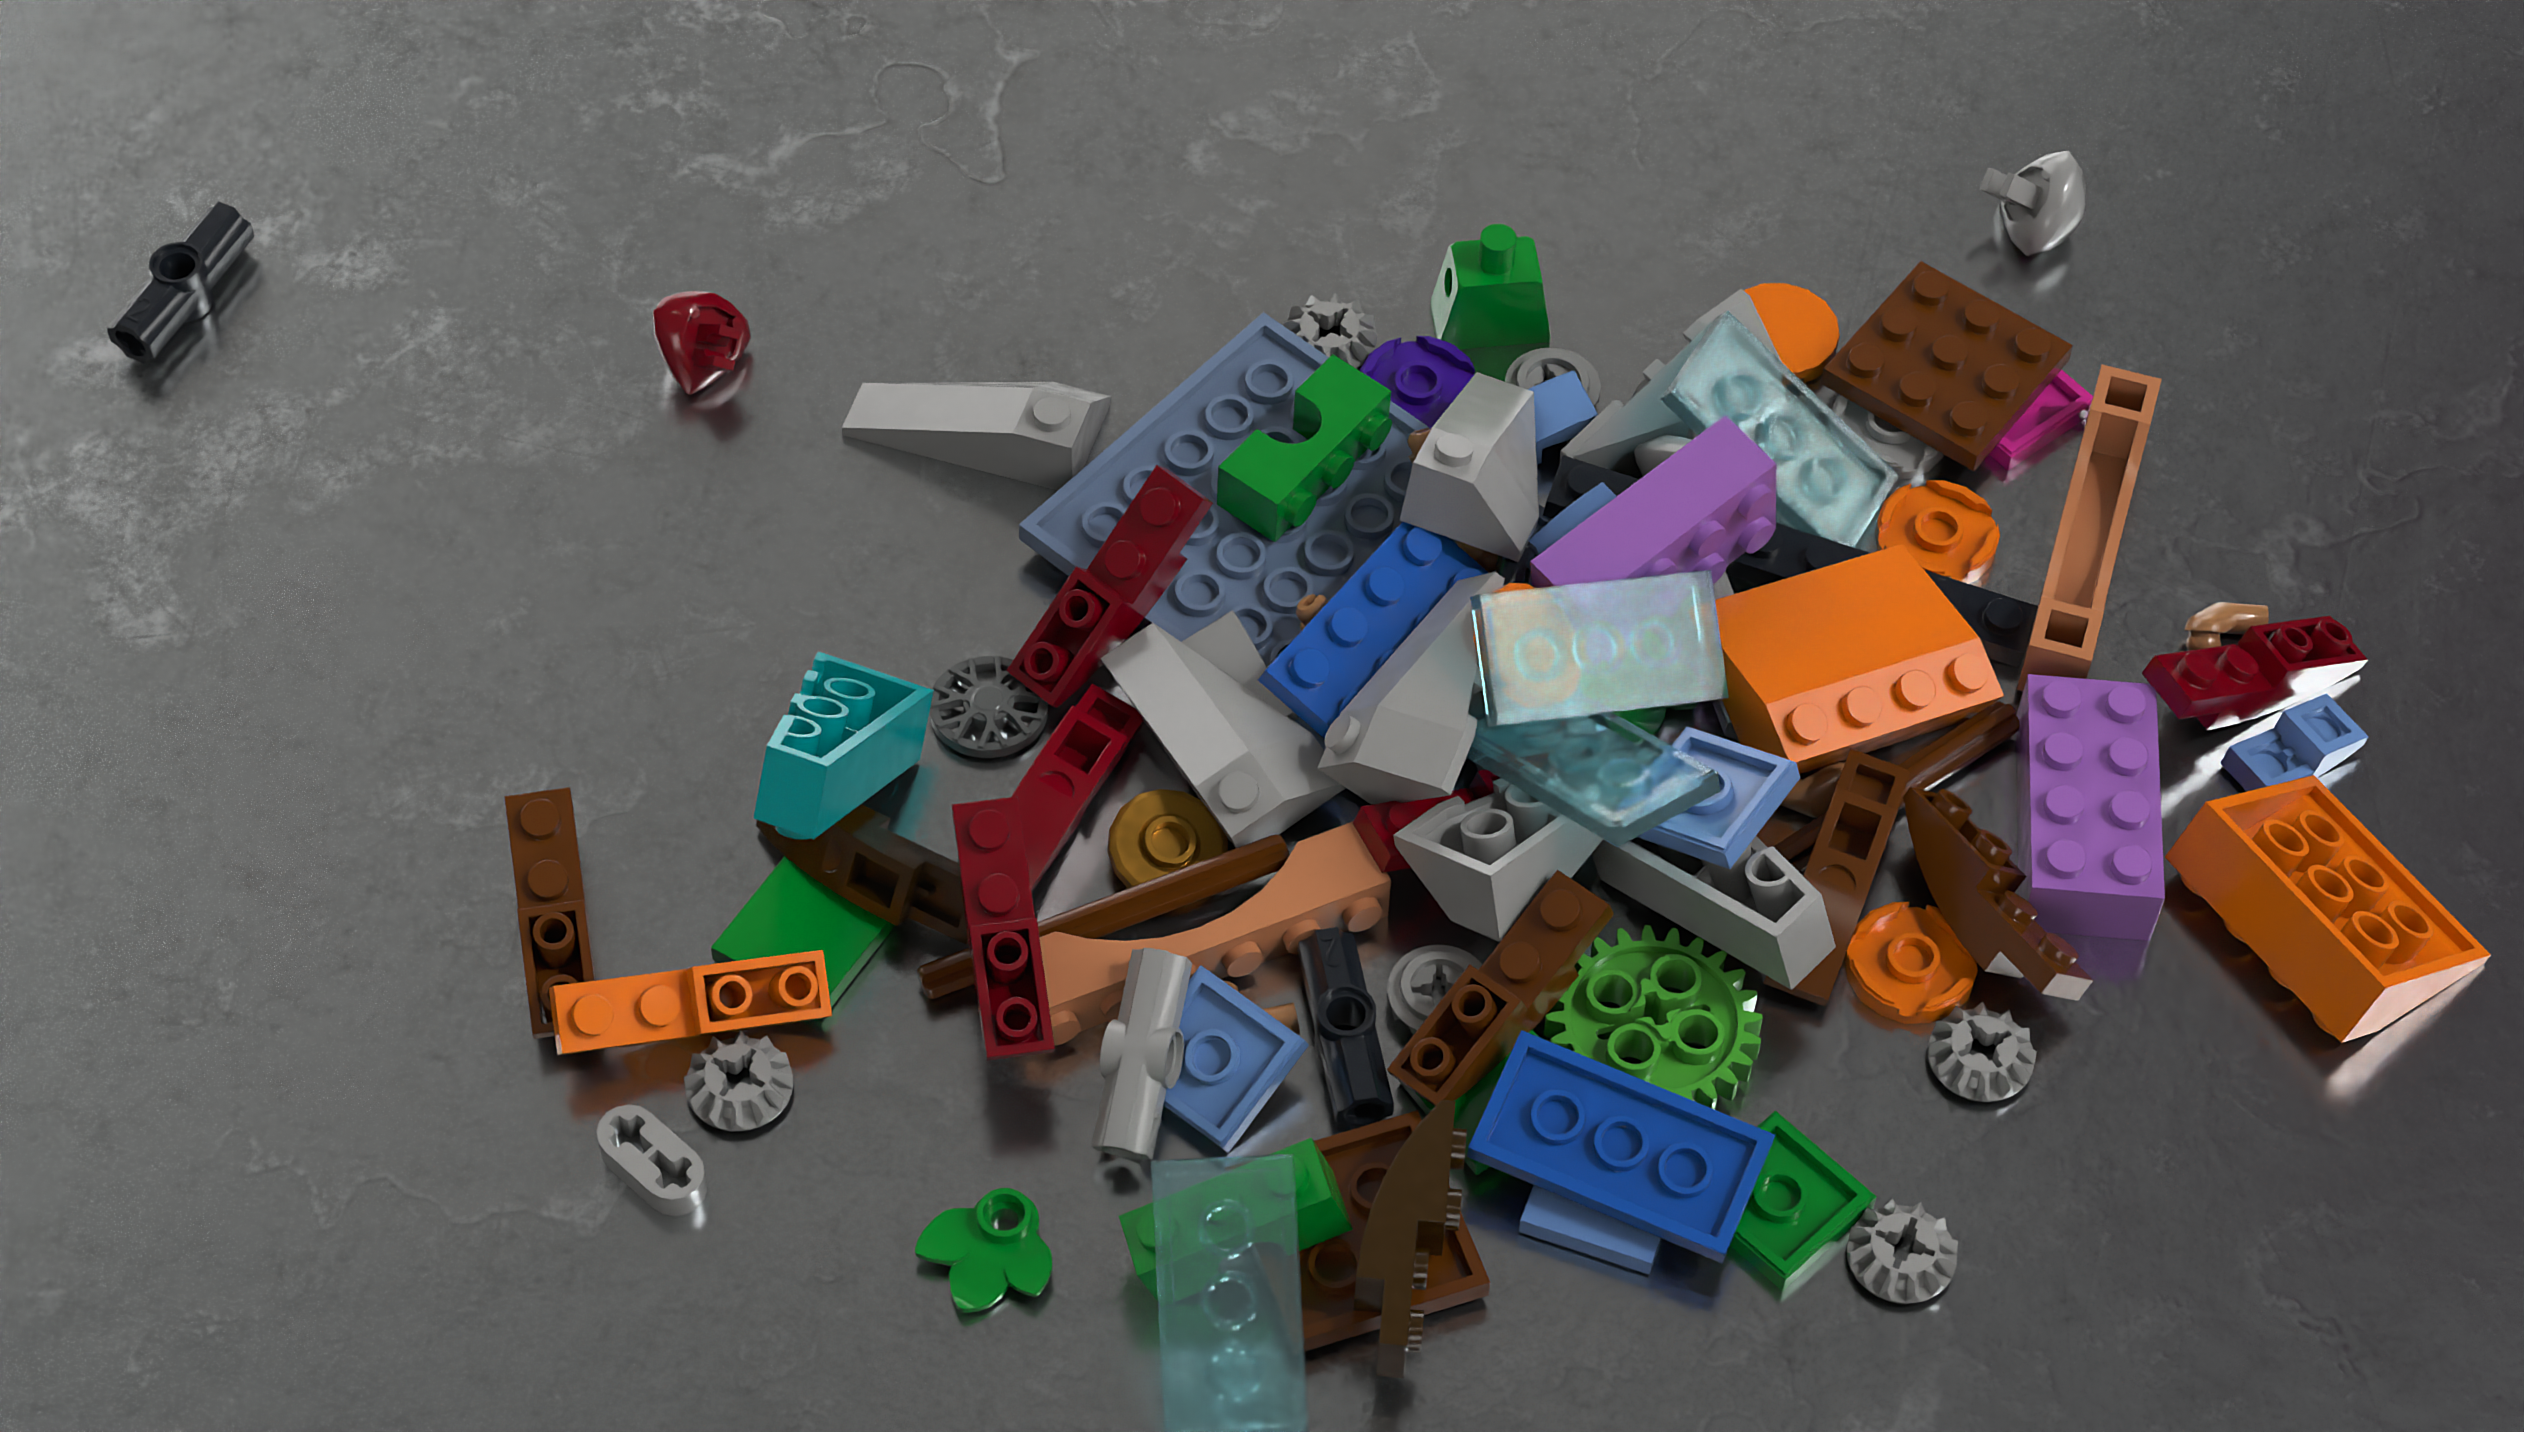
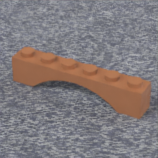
[2017,364,2162,691]
[1040,822,1391,1046]

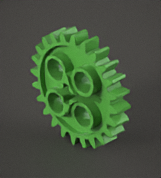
[1544,925,1763,1110]

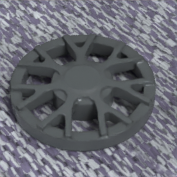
[929,656,1048,758]

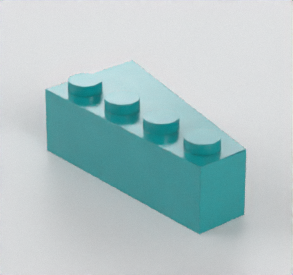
[753,651,934,840]

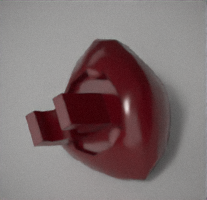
[652,291,751,394]

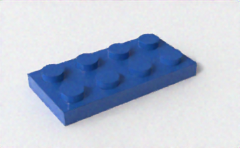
[1258,522,1489,739]
[1467,1030,1775,1263]

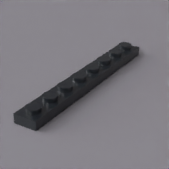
[1543,455,2038,668]

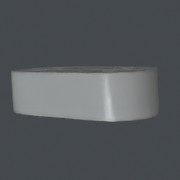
[596,1104,707,1216]

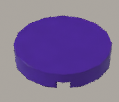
[1360,336,1475,428]

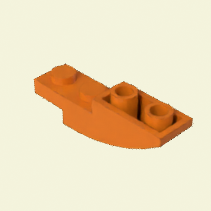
[549,950,832,1055]

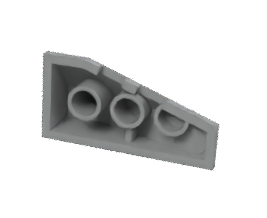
[1559,289,1786,475]
[1400,372,1539,562]
[842,382,1111,490]
[1317,572,1505,805]
[1100,623,1346,849]
[1393,732,1667,942]

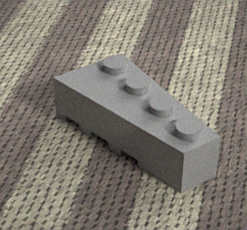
[1592,822,1836,990]

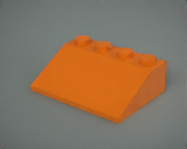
[1686,544,2004,774]
[2165,775,2491,1043]

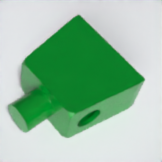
[1430,224,1551,349]

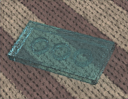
[1660,311,1899,547]
[1470,570,1729,727]
[1467,691,1720,847]
[1151,1154,1309,1432]

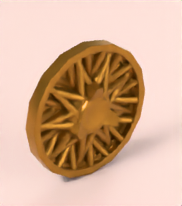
[1107,789,1228,888]

